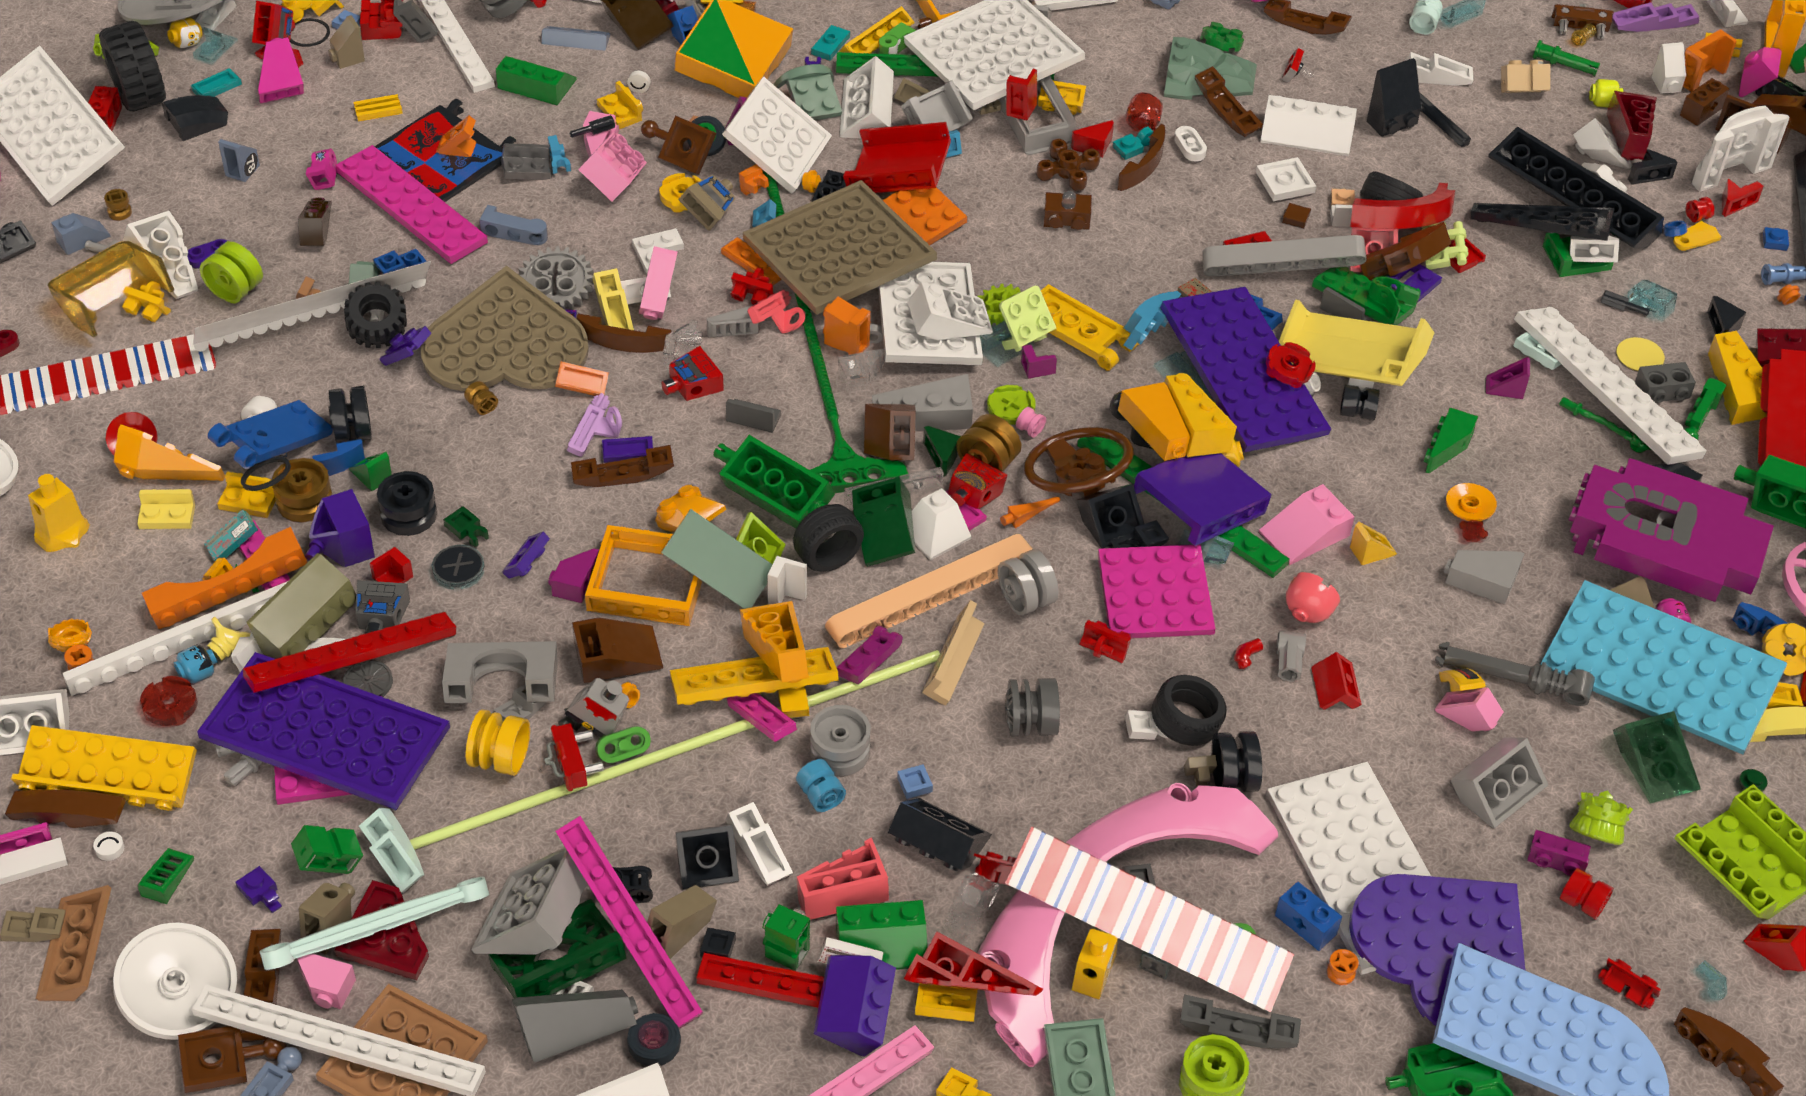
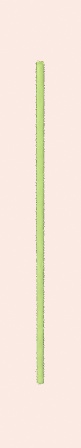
[410,650,940,850]

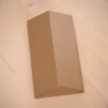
[36,885,112,1001]

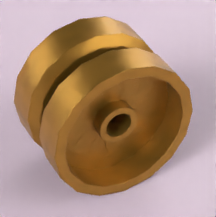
[957,414,1022,472]
[271,458,332,523]

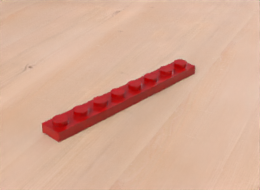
[243,612,456,693]

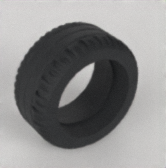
[1360,171,1423,200]
[793,504,864,572]
[1152,675,1227,746]

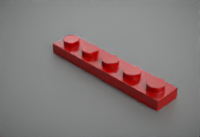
[696,953,824,1008]

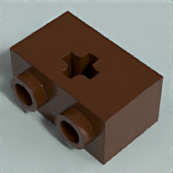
[1680,78,1730,126]

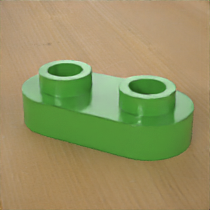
[595,726,651,763]

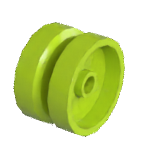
[199,241,263,304]
[1179,1034,1249,1096]

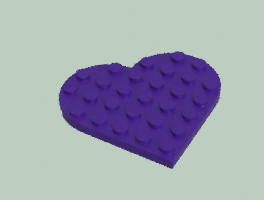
[1349,874,1526,1026]

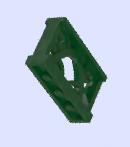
[488,899,627,999]

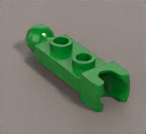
[1684,378,1727,440]

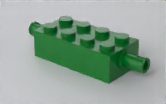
[713,435,835,529]
[1733,455,1806,529]

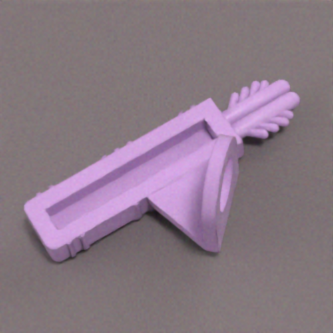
[567,393,622,457]

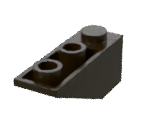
[298,197,332,246]

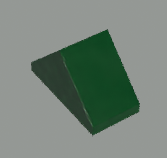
[923,426,961,477]

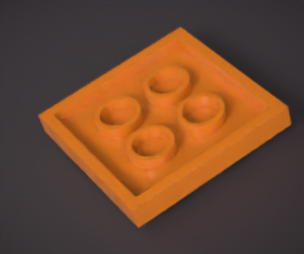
[883,187,967,245]

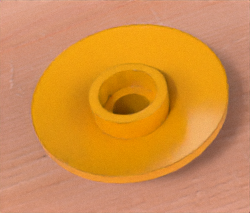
[1446,483,1497,521]

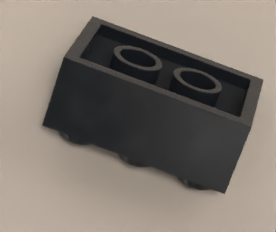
[888,798,992,871]

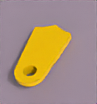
[1673,221,1722,251]

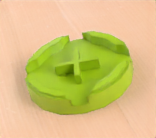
[987,385,1036,425]

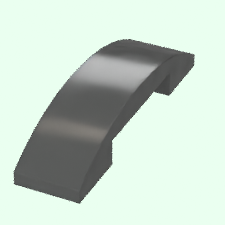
[1180,994,1301,1049]

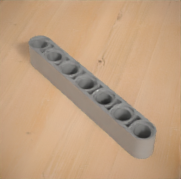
[1202,235,1366,276]

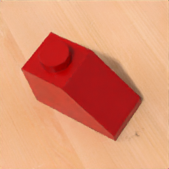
[1744,924,1806,972]

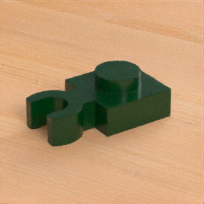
[443,506,489,547]

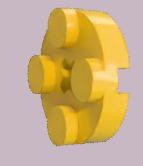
[659,173,701,213]
[1761,623,1806,676]

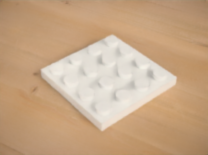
[722,77,832,194]

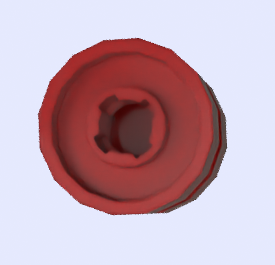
[1560,868,1614,920]

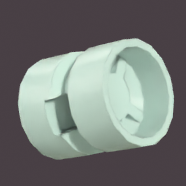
[1409,0,1443,35]

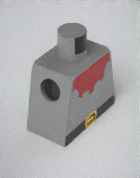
[565,678,629,737]

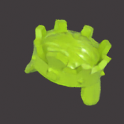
[1569,790,1633,845]

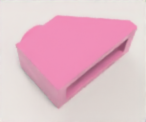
[1434,687,1504,732]
[296,954,356,1009]

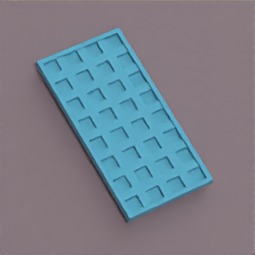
[1540,580,1787,755]

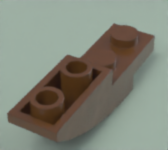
[1360,222,1451,280]
[1674,1007,1784,1096]

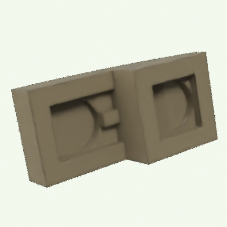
[0,907,66,942]

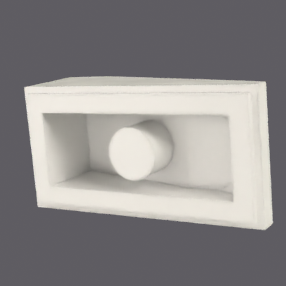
[195,0,236,31]

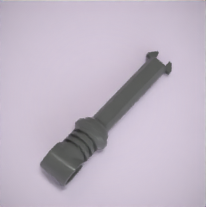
[1435,642,1595,706]

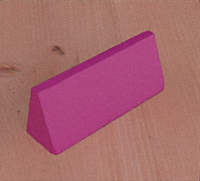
[0,822,52,855]

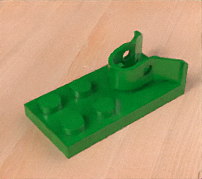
[1312,267,1421,325]

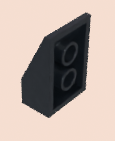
[1366,58,1421,137]

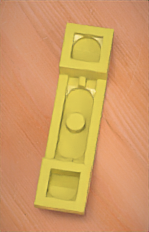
[1750,707,1806,742]

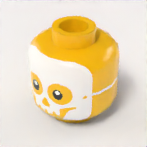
[167,18,203,48]

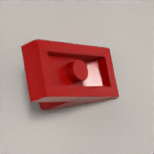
[1722,179,1764,217]

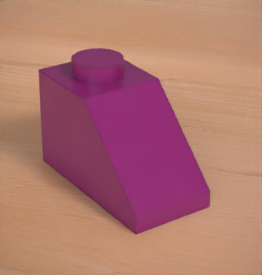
[548,548,599,603]

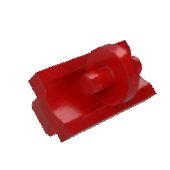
[731,267,775,305]
[1079,620,1131,663]

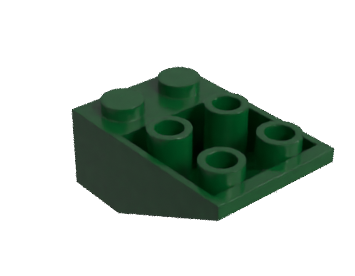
[852,476,915,567]

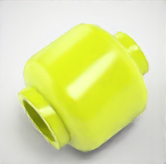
[1589,79,1623,107]

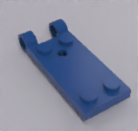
[207,400,333,469]

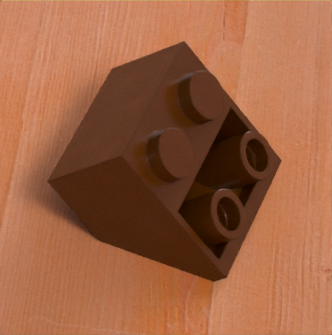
[864,404,916,460]

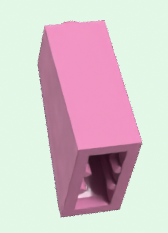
[639,246,677,320]

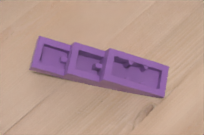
[1612,2,1699,32]

